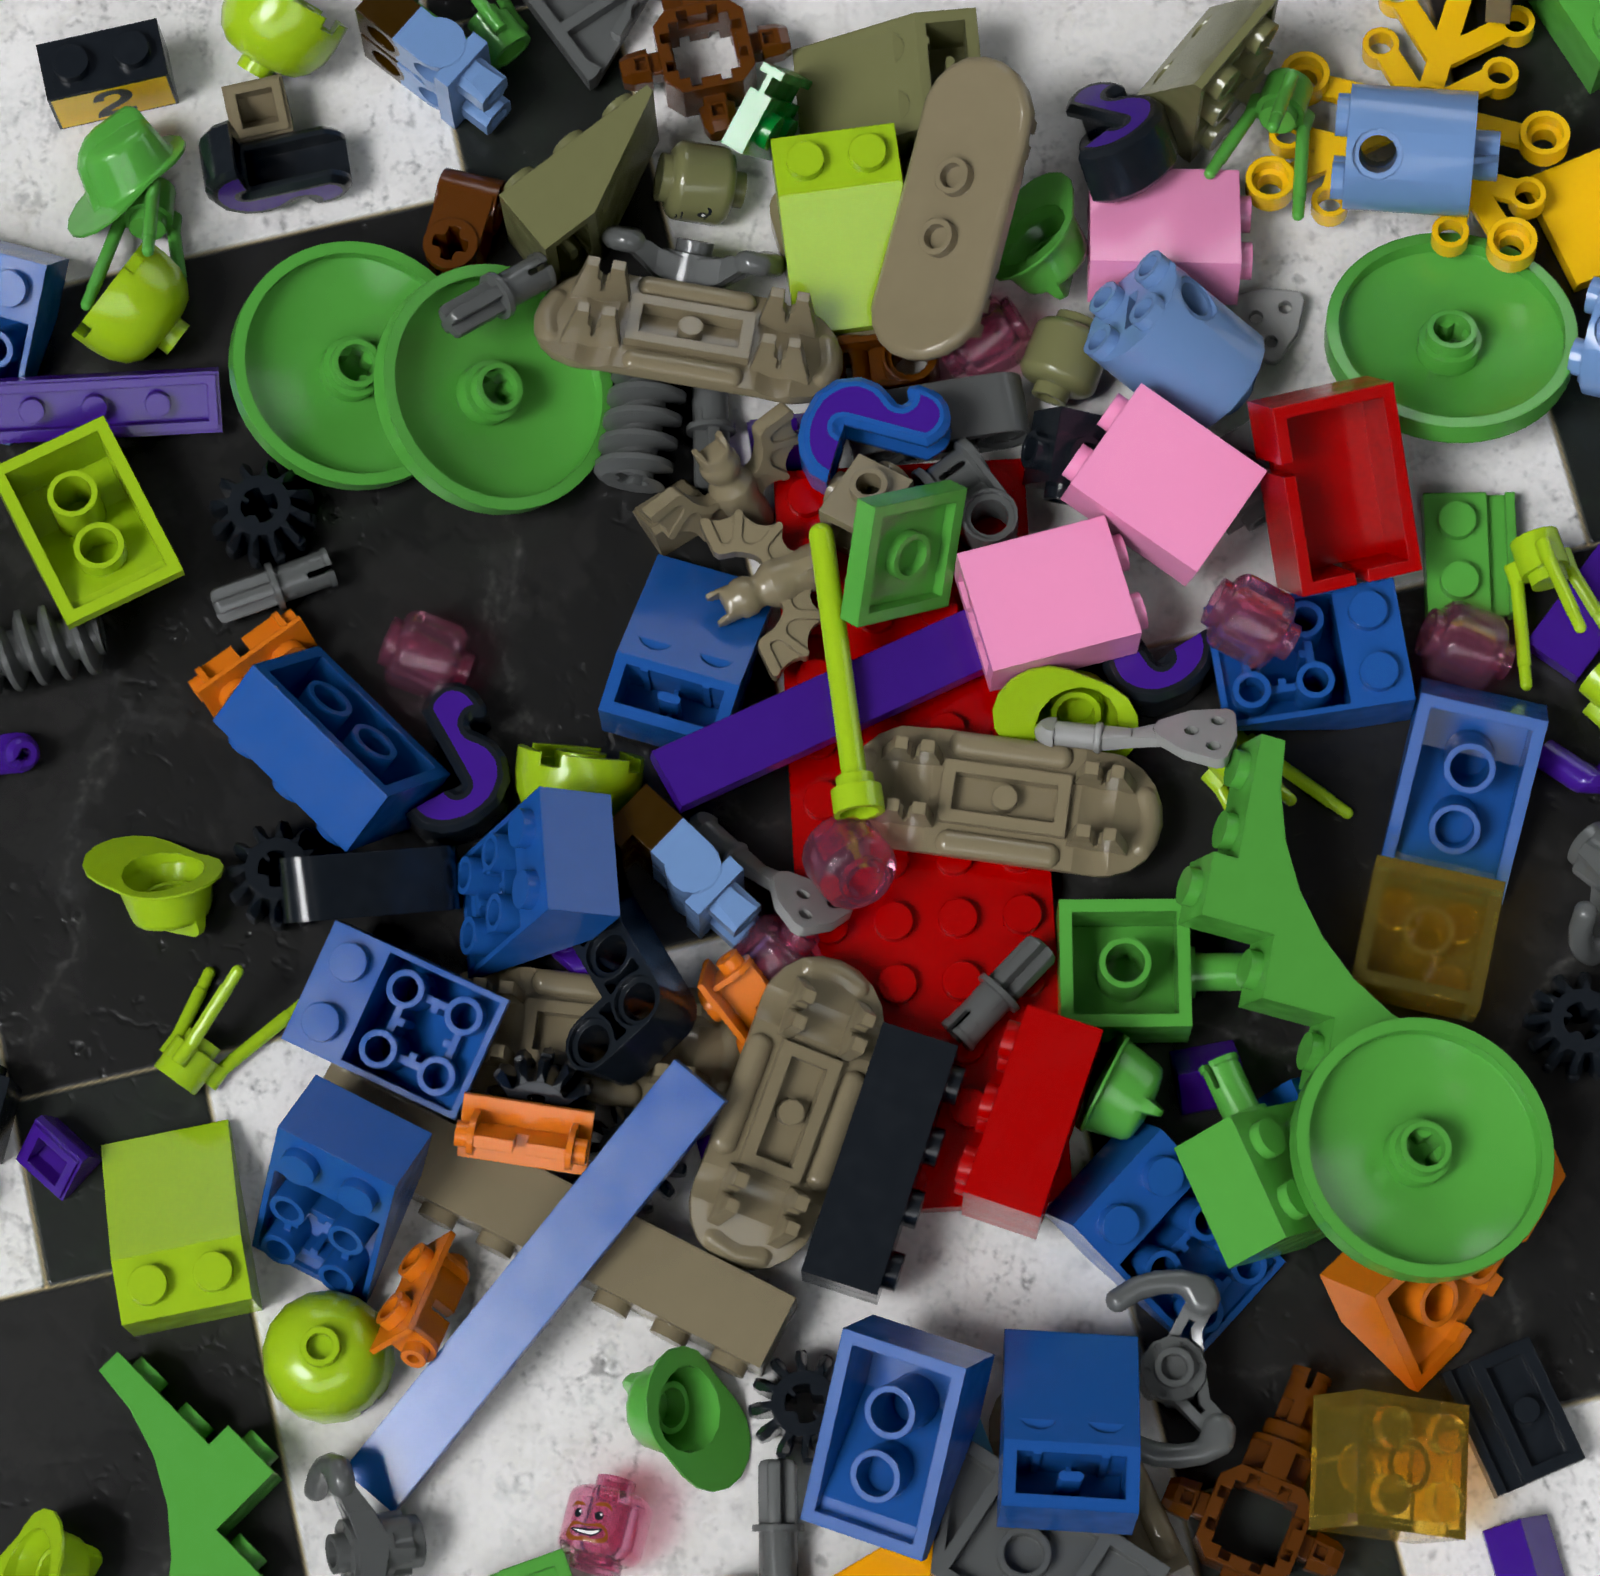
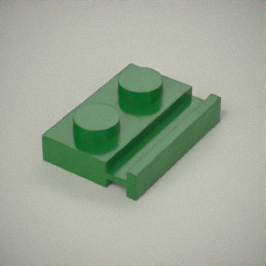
[721,62,813,161]

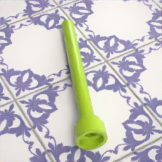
[809,522,885,822]

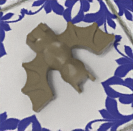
[642,403,798,542]
[700,509,821,681]

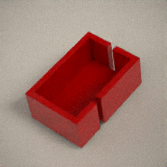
[1247,376,1423,597]
[954,1004,1103,1240]

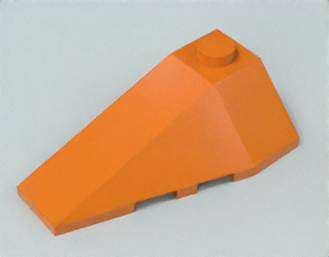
[1320,1149,1566,1392]

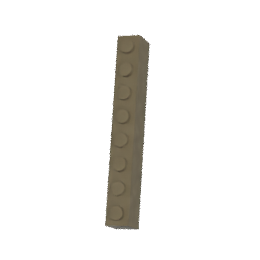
[323,1062,797,1379]

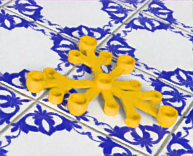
[1245,0,1570,273]

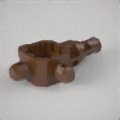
[619,0,792,142]
[1161,1364,1345,1576]

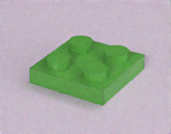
[840,479,967,628]

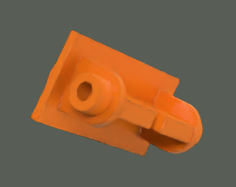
[187,609,318,718]
[697,949,769,1054]
[454,1092,595,1175]
[369,1231,470,1368]

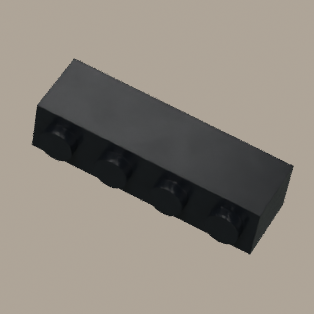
[801,1022,966,1305]

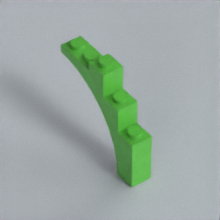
[1176,734,1398,1090]
[99,1352,283,1576]

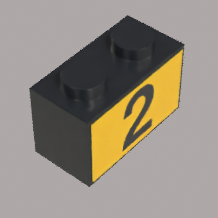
[36,18,179,130]

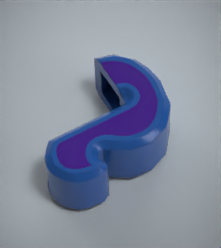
[798,377,952,495]

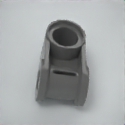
[910,437,1018,551]

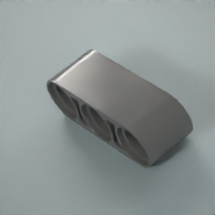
[849,372,1031,465]

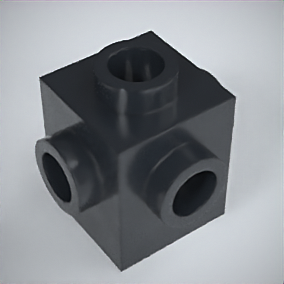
[1021,406,1107,505]

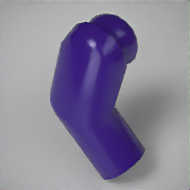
[1537,740,1600,794]

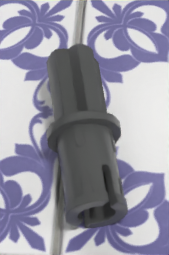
[438,251,557,338]
[686,387,736,493]
[210,547,338,624]
[941,936,1055,1052]
[752,1459,804,1576]

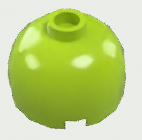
[221,0,348,78]
[72,243,190,363]
[515,743,645,817]
[262,1290,395,1424]

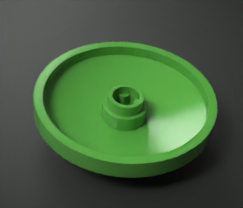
[1324,233,1578,443]
[228,241,437,491]
[373,264,613,515]
[1289,1017,1555,1283]

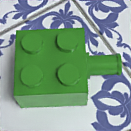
[1056,899,1243,1043]
[1174,1052,1326,1269]

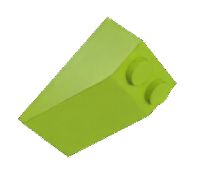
[770,123,903,335]
[0,415,185,630]
[101,1119,262,1337]

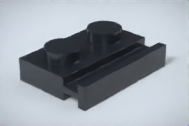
[1438,1336,1585,1499]

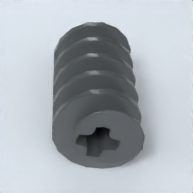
[593,373,687,494]
[0,604,108,695]

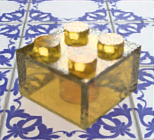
[1350,855,1506,1022]
[1309,1389,1470,1544]

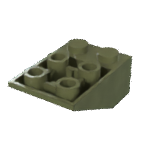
[1137,0,1279,163]
[792,7,981,158]
[499,85,659,286]

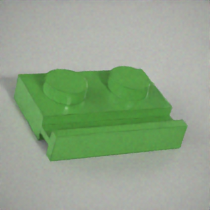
[1420,492,1517,621]

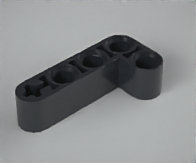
[566,870,697,1086]

